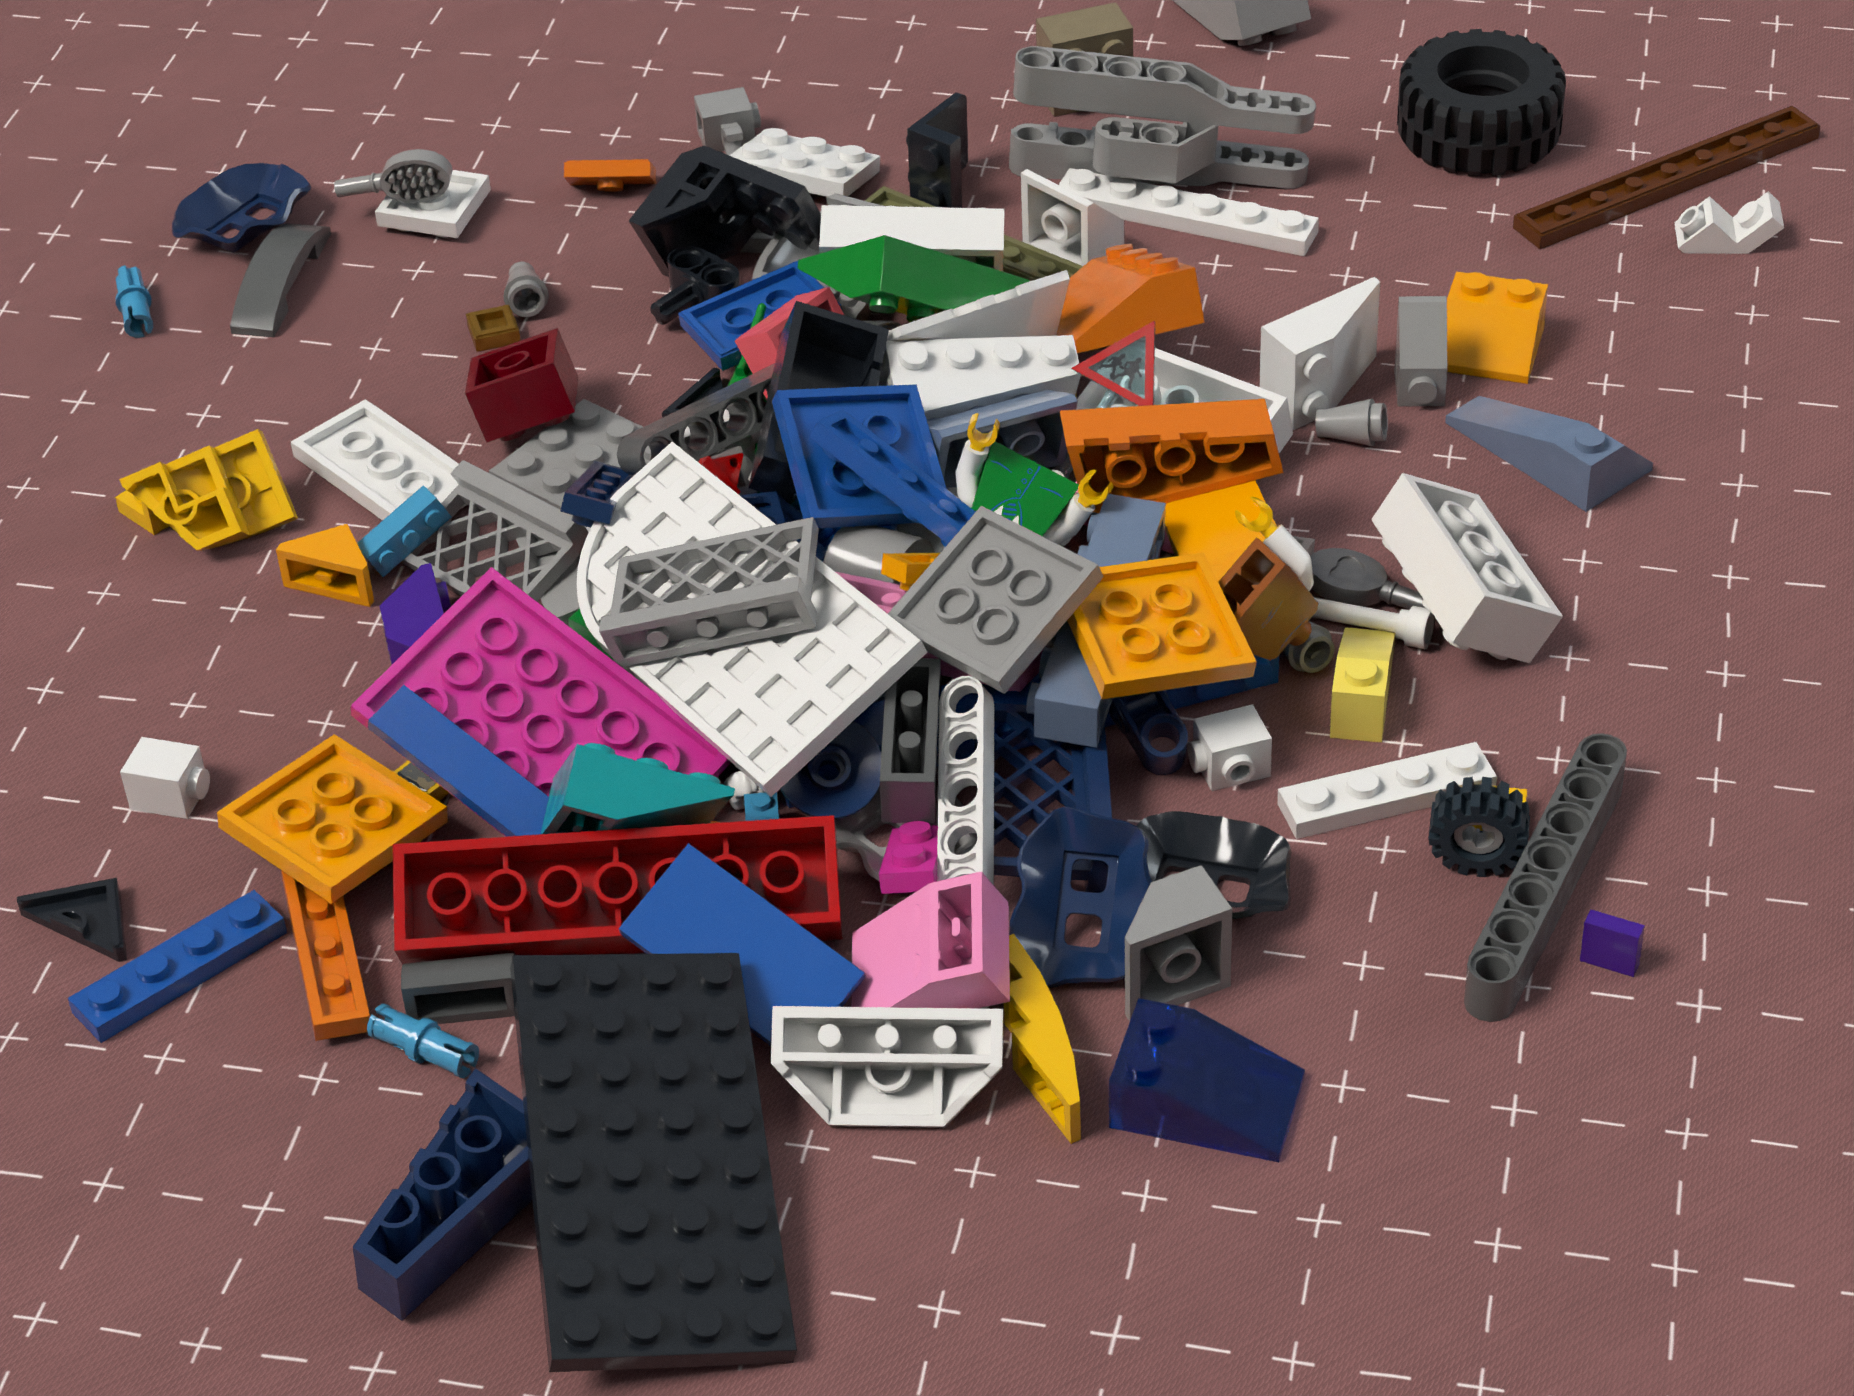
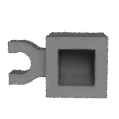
[694,87,761,155]

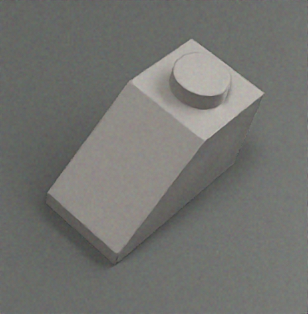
[1394,296,1447,406]

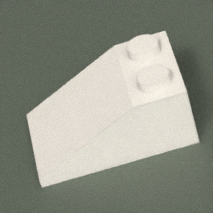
[1260,277,1380,430]

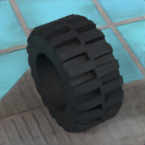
[1397,29,1566,176]

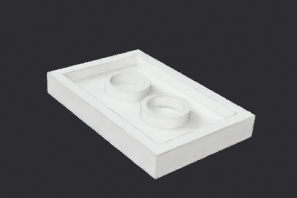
[729,128,880,197]

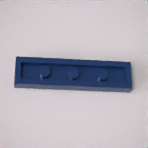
[560,461,633,528]

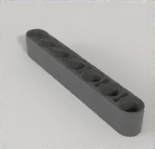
[617,321,902,476]
[1464,733,1627,1022]

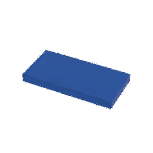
[619,843,865,1046]

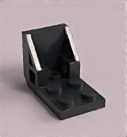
[629,146,821,277]

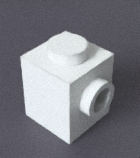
[1187,704,1272,791]
[120,737,210,819]

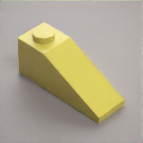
[1330,627,1395,742]

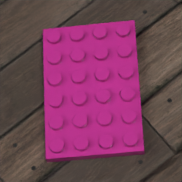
[351,567,731,837]

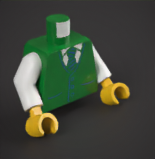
[955,413,1113,545]

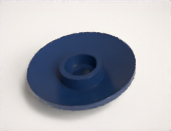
[780,721,881,819]

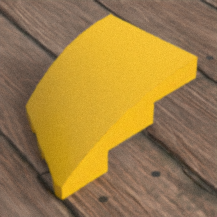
[119,429,298,551]

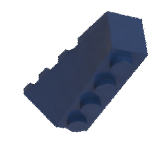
[353,1068,533,1321]

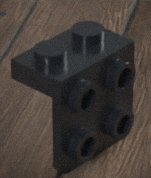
[906,92,968,208]

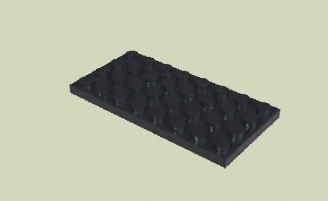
[510,953,797,1372]

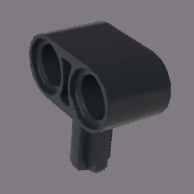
[650,246,741,325]

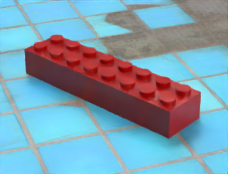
[393,815,843,965]

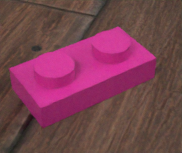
[879,821,938,894]

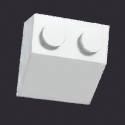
[1021,169,1124,266]

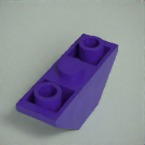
[379,563,451,665]

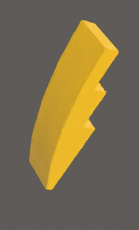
[1004,934,1081,1144]

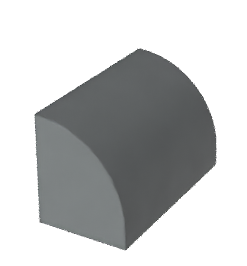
[401,952,516,1024]

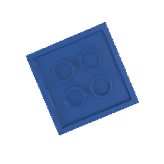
[772,384,947,529]

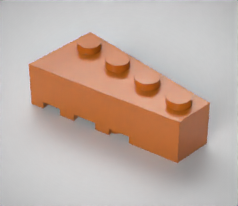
[1060,399,1284,521]

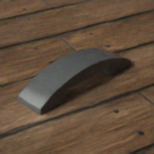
[230,223,331,338]

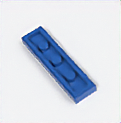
[368,685,549,837]

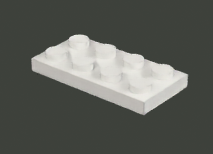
[291,399,467,520]

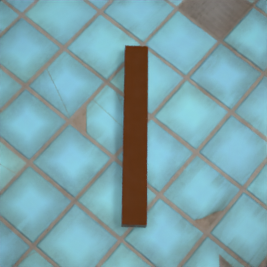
[1513,106,1821,249]

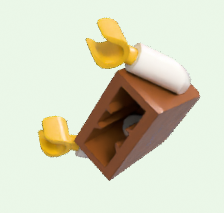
[1218,496,1319,660]

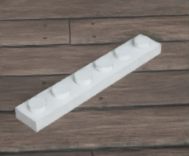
[1059,168,1319,256]

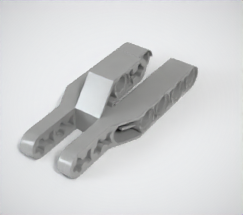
[1009,46,1316,189]

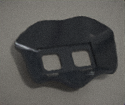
[1136,811,1292,919]

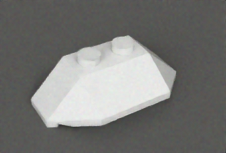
[771,1006,1003,1128]

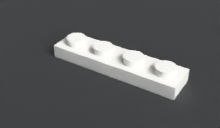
[1277,742,1497,839]

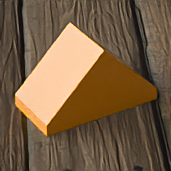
[276,524,374,607]

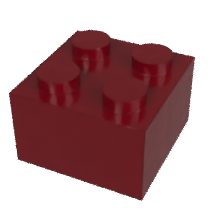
[465,328,578,443]

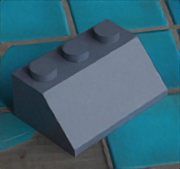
[927,390,1078,489]

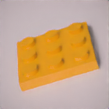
[1067,553,1257,699]
[217,734,448,904]

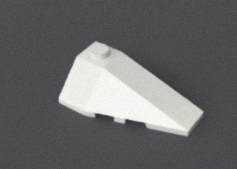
[887,270,1070,340]

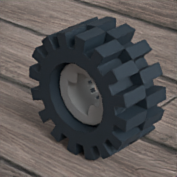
[1428,776,1530,877]

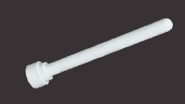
[1312,597,1435,649]

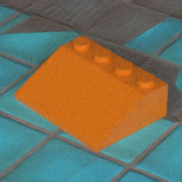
[1056,244,1205,353]

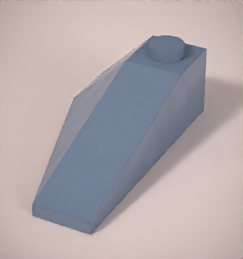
[1445,396,1653,512]

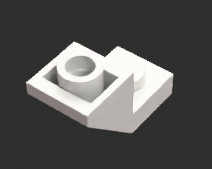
[1674,191,1784,254]

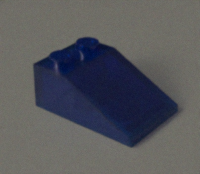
[1109,998,1305,1163]

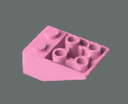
[851,871,1010,1008]

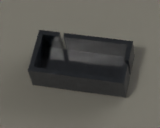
[748,301,889,501]

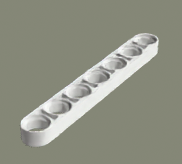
[937,676,994,1009]

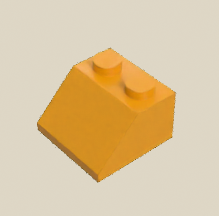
[1447,271,1548,384]

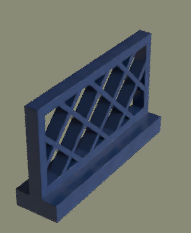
[974,702,1112,893]

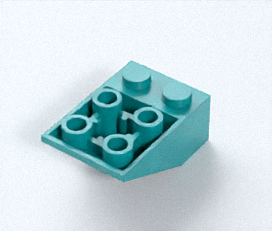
[541,743,735,834]

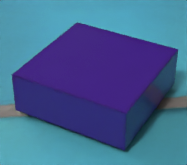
[1580,909,1645,977]

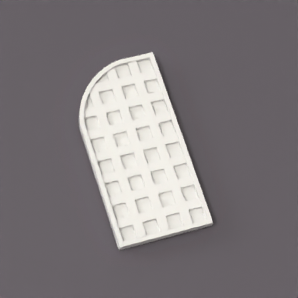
[577,442,927,797]

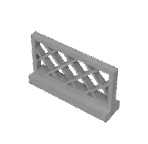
[401,460,589,601]
[599,517,819,667]

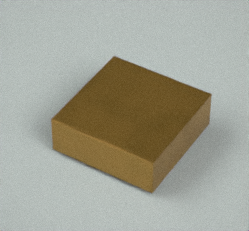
[466,305,521,352]

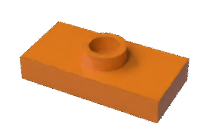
[564,159,656,192]

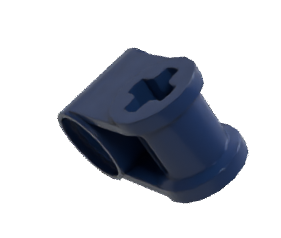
[1108,690,1188,775]

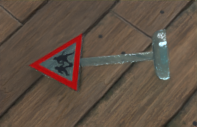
[1058,321,1156,479]

